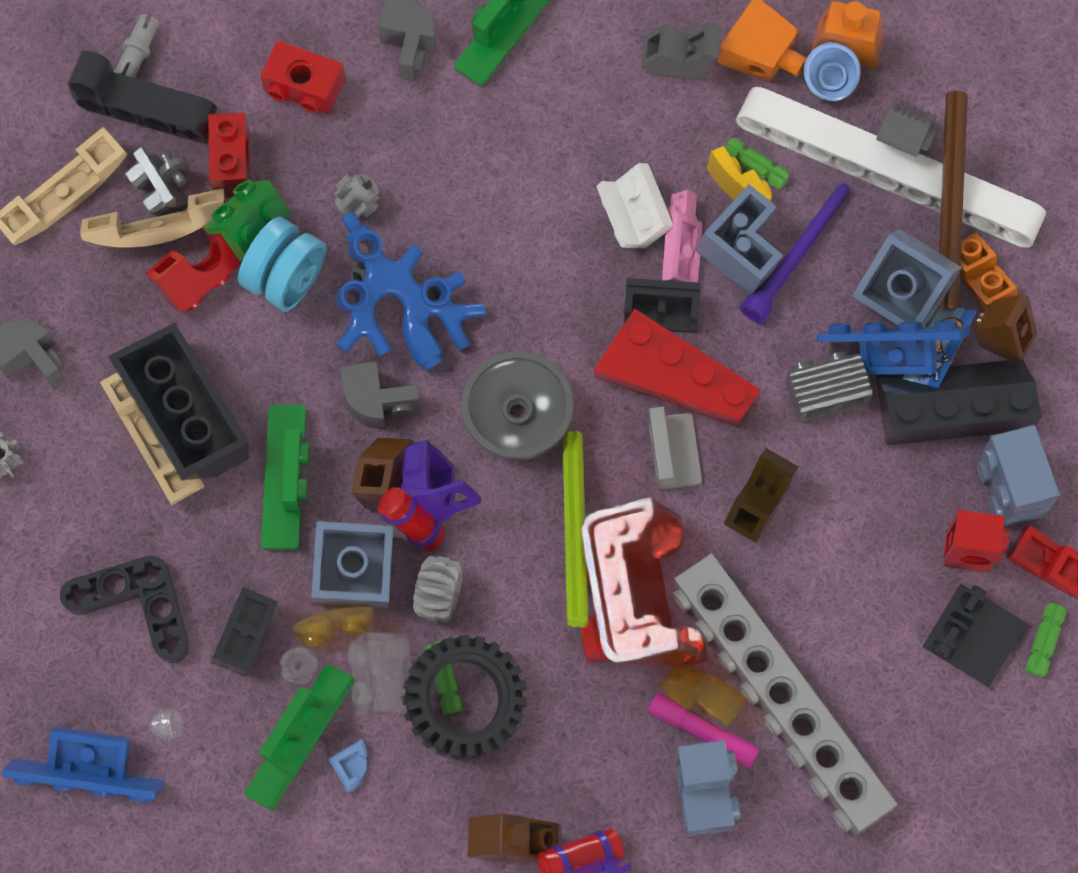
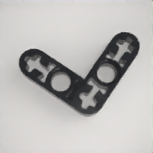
[60,555,190,663]

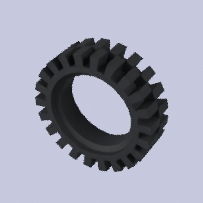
[402,635,527,759]

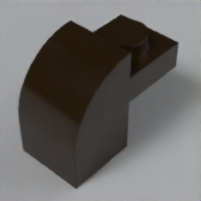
[724,448,799,543]

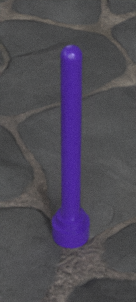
[739,183,850,324]

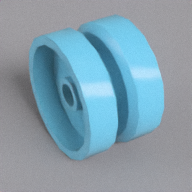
[238,217,327,312]

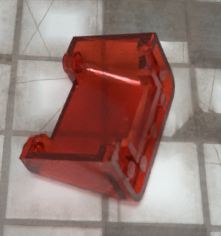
[582,497,709,666]

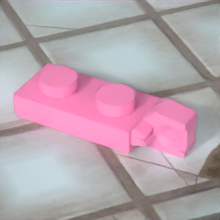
[662,189,703,283]

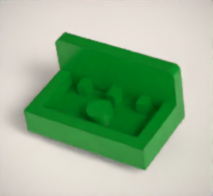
[204,180,292,262]

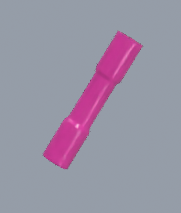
[647,692,761,769]

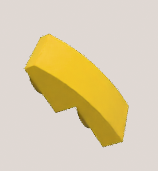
[707,146,772,202]

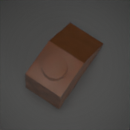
[975,294,1037,363]

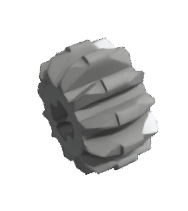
[413,556,463,622]

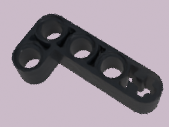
[68,50,217,143]

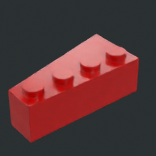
[593,309,760,428]

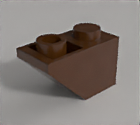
[351,437,415,510]
[468,813,558,862]

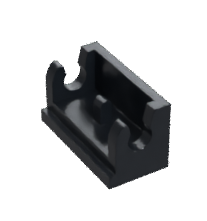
[624,278,701,333]
[210,587,278,675]

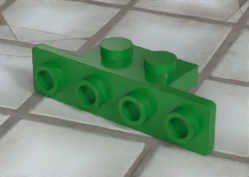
[454,0,551,86]
[261,405,310,550]
[244,665,355,811]

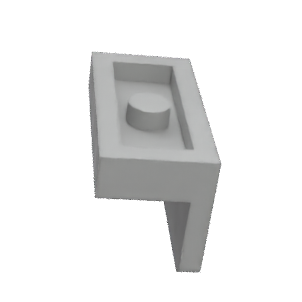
[648,407,702,490]

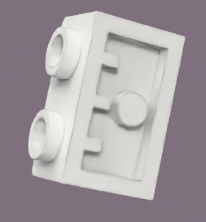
[597,163,674,248]

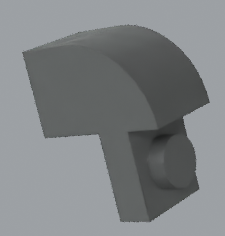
[378,0,436,81]
[641,22,721,79]
[0,319,65,388]
[340,362,421,429]

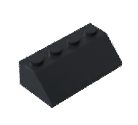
[108,323,249,481]
[876,360,1042,445]

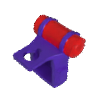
[377,440,481,552]
[537,828,631,873]

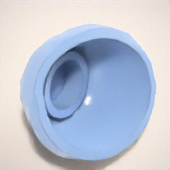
[804,42,861,101]

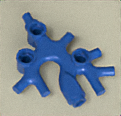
[335,211,485,371]

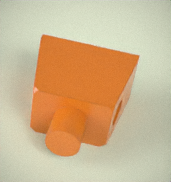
[717,0,807,83]
[811,1,883,70]

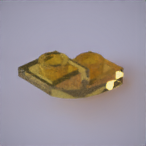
[293,607,375,648]
[659,664,748,726]

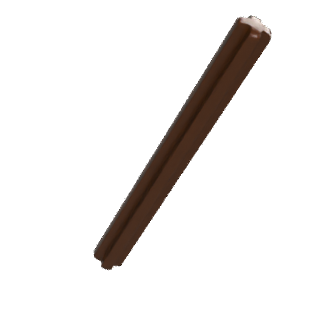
[938,91,968,310]

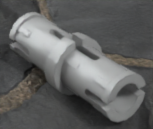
[114,14,160,78]

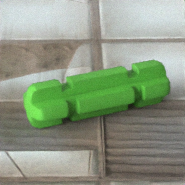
[725,138,790,189]
[1025,603,1067,678]
[426,641,463,717]

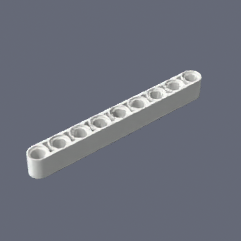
[736,87,1046,248]

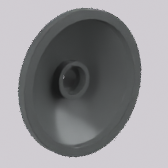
[461,351,574,460]

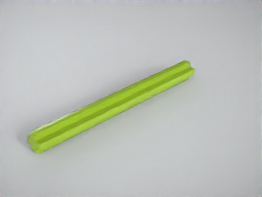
[562,430,589,628]

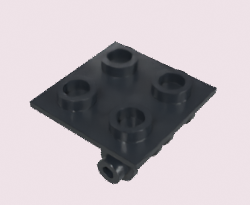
[922,584,1027,687]

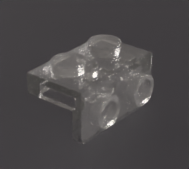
[348,632,411,716]

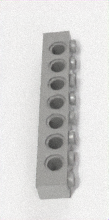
[672,553,898,837]

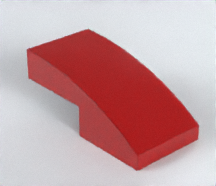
[1006,525,1078,598]

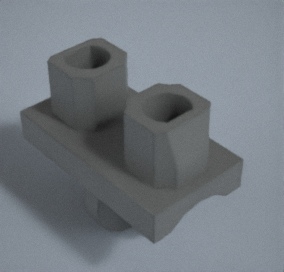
[125,147,189,216]

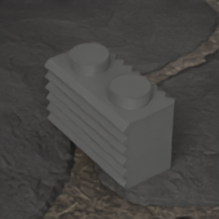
[876,99,941,157]
[785,351,873,422]

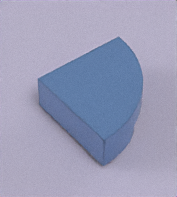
[329,739,368,794]

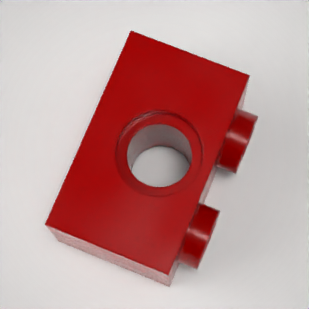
[260,40,346,114]
[208,113,251,197]
[943,510,1010,572]

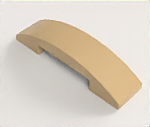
[0,127,127,246]
[80,188,226,247]
[100,373,205,505]

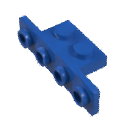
[817,320,970,375]
[2,727,164,802]

